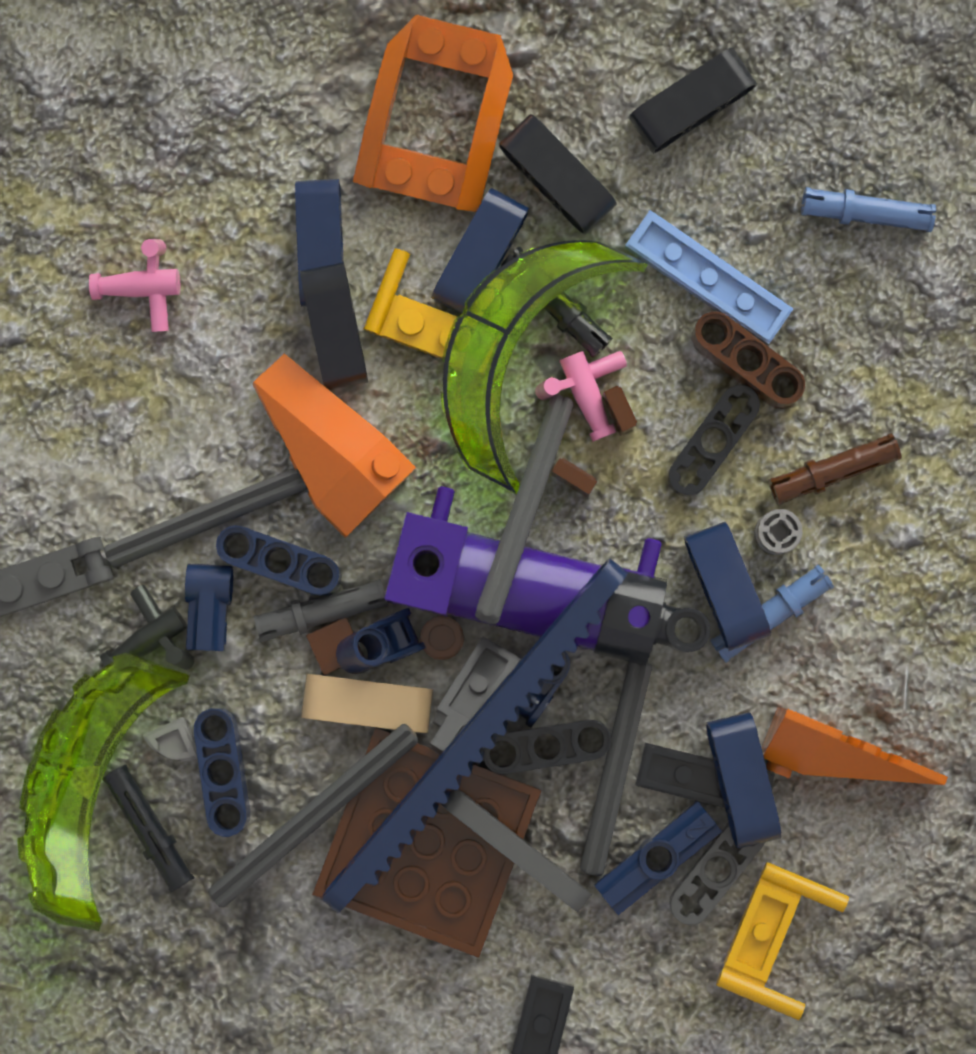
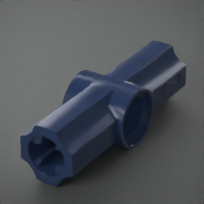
[594,801,722,915]

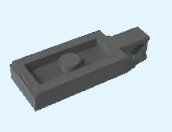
[430,636,521,755]

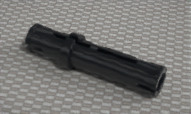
[500,247,613,358]
[102,764,195,893]

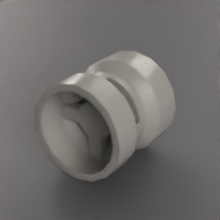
[754,509,803,555]

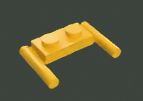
[363,248,516,375]
[716,862,849,1020]

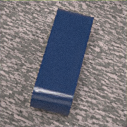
[295,179,344,307]
[431,188,530,319]
[684,522,771,651]
[216,525,342,596]
[194,708,251,837]
[706,712,782,849]

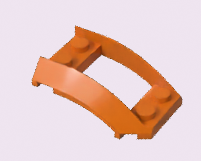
[353,15,514,212]

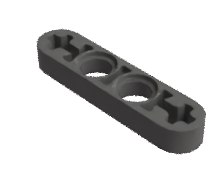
[441,789,592,912]

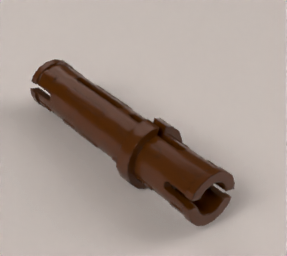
[768,433,902,506]

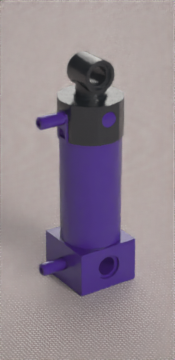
[384,486,710,666]

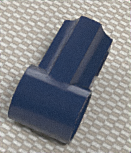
[185,564,234,651]

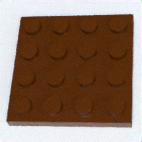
[312,727,541,958]

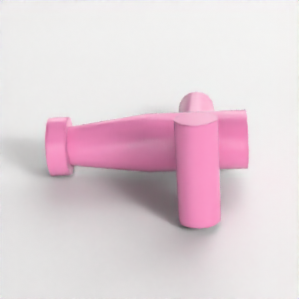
[89,239,181,332]
[535,351,627,442]

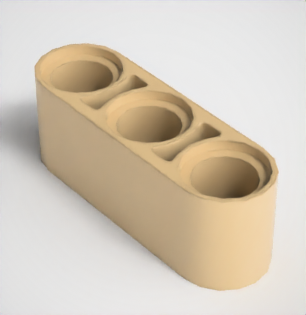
[301,674,434,733]

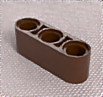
[692,311,805,409]

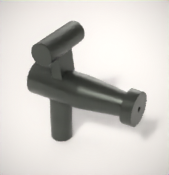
[100,585,194,677]

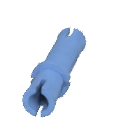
[801,187,936,233]
[710,564,834,663]

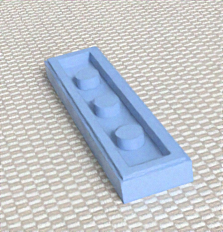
[624,210,793,346]

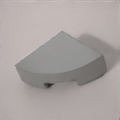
[143,717,197,761]

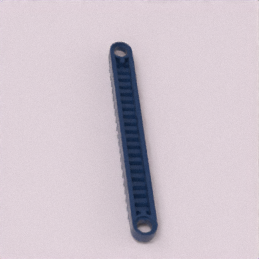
[321,558,628,913]

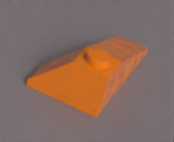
[253,353,416,538]
[761,707,948,785]

